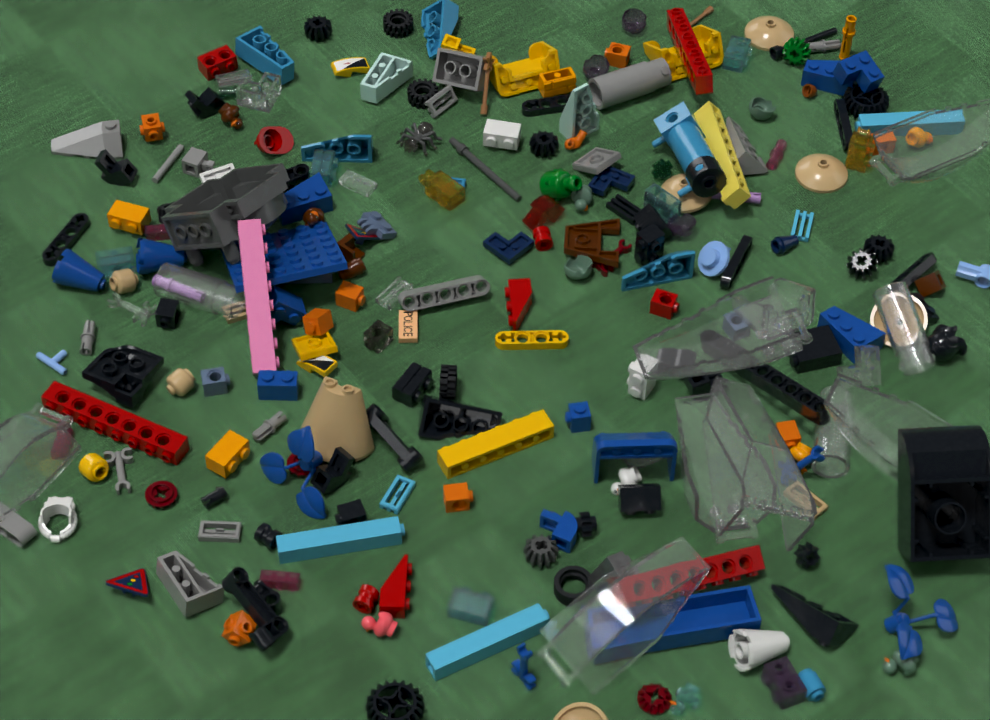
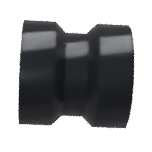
[254,522,283,550]

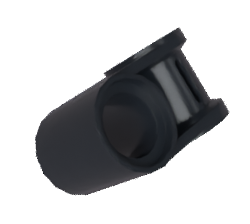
[283,164,310,193]
[254,580,283,616]

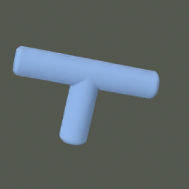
[36,349,67,376]

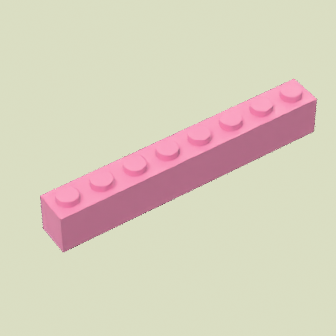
[237,219,280,375]

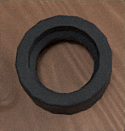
[554,566,593,607]

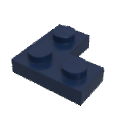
[588,166,635,196]
[483,232,534,265]

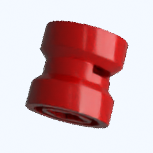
[532,226,553,251]
[352,584,380,614]

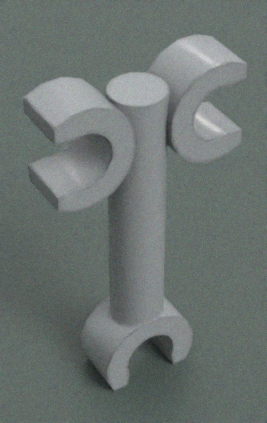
[103,447,134,495]

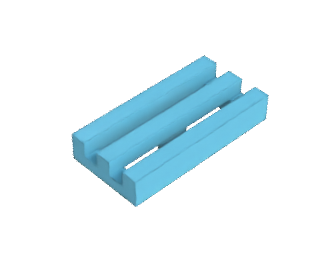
[791,209,814,242]
[379,475,416,515]

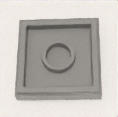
[572,147,622,175]

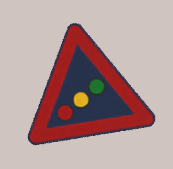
[345,224,380,245]
[105,568,149,597]

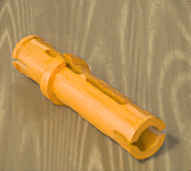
[839,15,857,60]

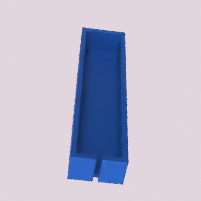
[584,585,762,661]

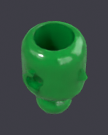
[539,168,582,201]

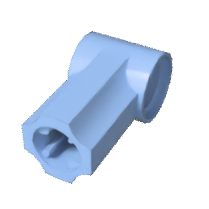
[955,261,990,289]

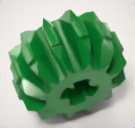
[782,36,812,66]

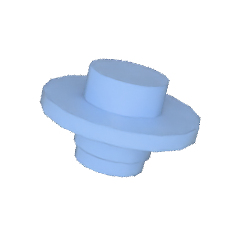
[698,241,731,277]

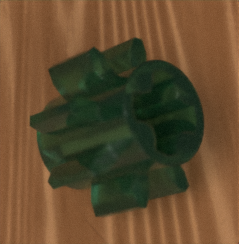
[651,158,673,180]

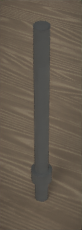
[449,137,522,202]

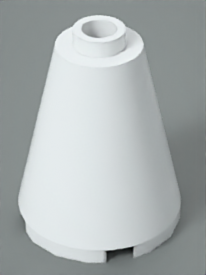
[728,629,790,672]

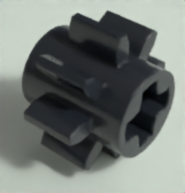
[575,511,597,537]
[794,542,821,569]

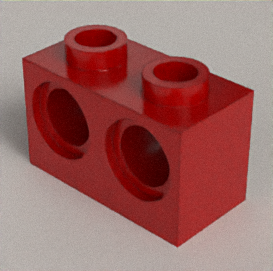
[197,45,238,81]

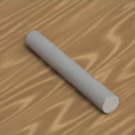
[152,144,184,183]

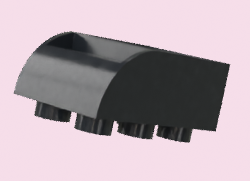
[898,425,990,562]

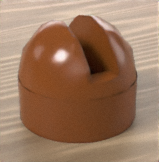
[802,84,817,98]

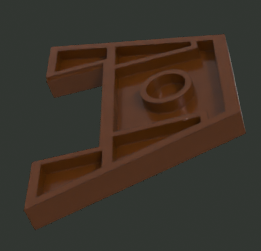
[564,218,620,268]

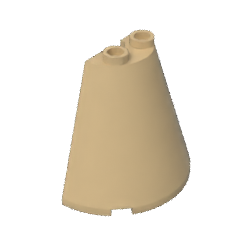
[300,376,375,462]

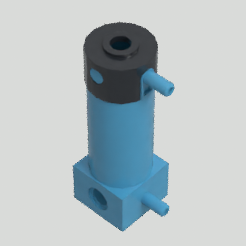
[652,101,726,198]

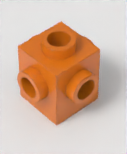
[139,113,165,142]
[221,610,257,647]

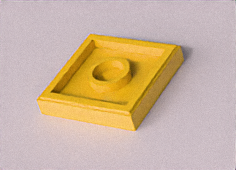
[291,331,338,361]

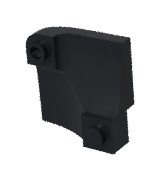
[82,345,164,409]

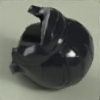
[925,324,967,362]

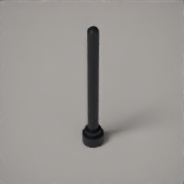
[769,27,837,60]

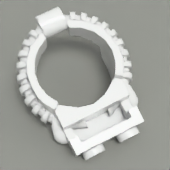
[38,496,78,543]

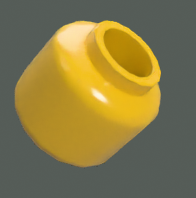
[79,453,109,482]

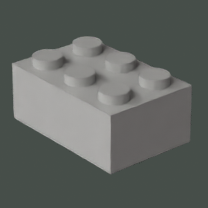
[432,48,486,92]

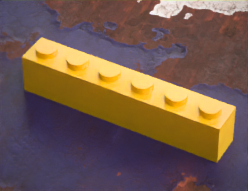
[437,409,554,479]

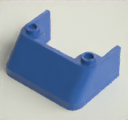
[592,431,678,484]

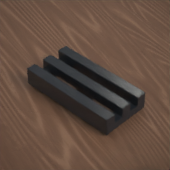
[606,194,641,225]

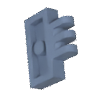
[357,211,397,240]

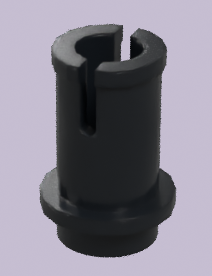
[200,486,228,509]

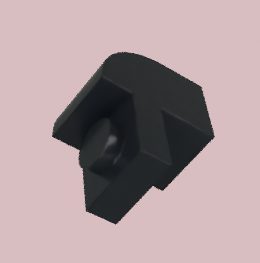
[184,87,225,118]
[94,149,138,186]
[684,367,727,402]
[310,447,354,494]

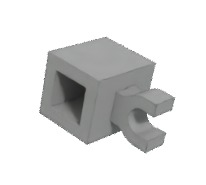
[181,147,215,178]

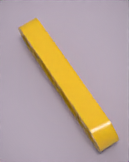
[495,330,569,350]

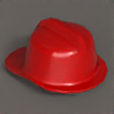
[254,126,294,154]

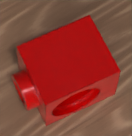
[649,288,680,320]

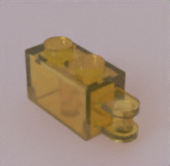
[845,126,876,173]
[418,169,465,211]

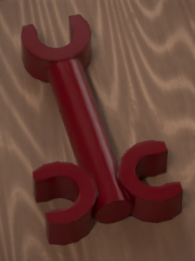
[592,239,632,277]

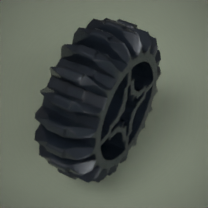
[843,84,889,118]
[365,678,425,720]

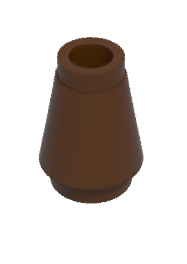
[337,257,366,281]

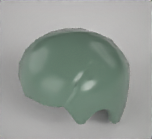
[749,96,776,120]
[564,255,593,280]

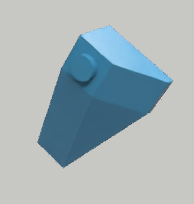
[421,0,459,59]
[301,135,373,163]
[621,250,695,292]

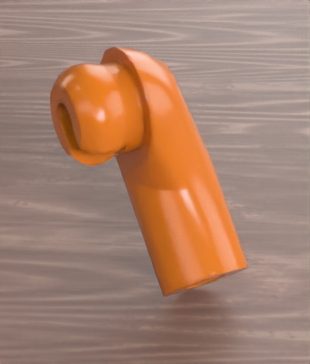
[565,129,588,150]

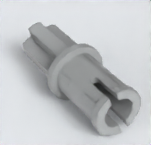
[808,39,841,53]
[80,320,96,356]
[252,411,287,442]

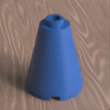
[136,238,187,275]
[52,249,107,292]

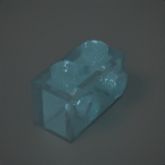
[722,35,753,73]

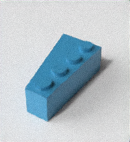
[235,25,295,85]

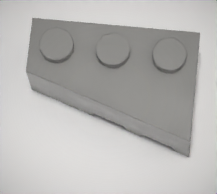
[156,550,224,618]

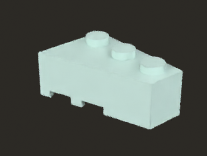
[360,52,413,104]

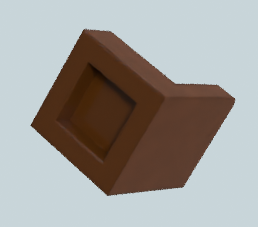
[337,233,365,263]
[914,270,946,297]

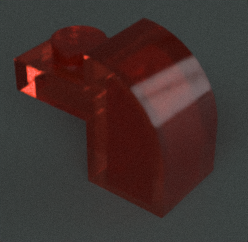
[522,195,565,231]

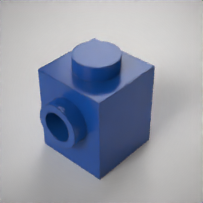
[565,401,591,433]

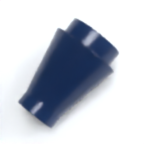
[771,235,799,254]

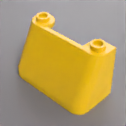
[643,25,724,81]
[489,41,560,97]

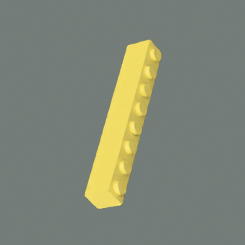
[694,101,751,209]

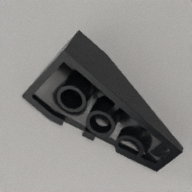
[418,395,503,440]
[771,584,859,648]

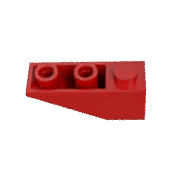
[504,278,532,331]
[379,554,412,619]

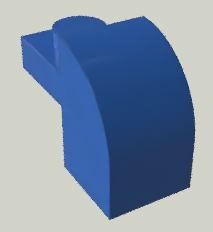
[540,509,578,554]

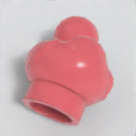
[361,611,398,638]

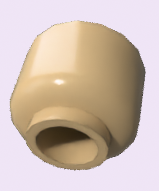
[109,268,139,294]
[166,368,195,397]

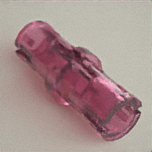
[766,139,787,170]

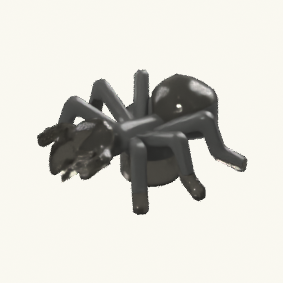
[396,122,443,156]

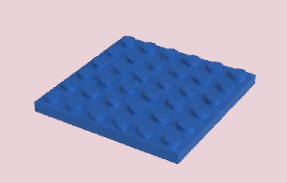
[220,221,348,293]

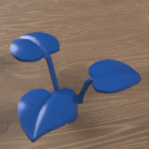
[260,426,327,519]
[884,564,958,660]

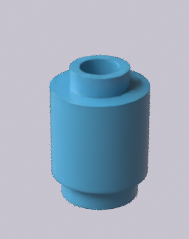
[797,668,826,702]

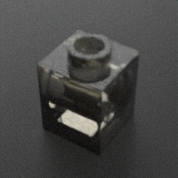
[363,319,393,354]

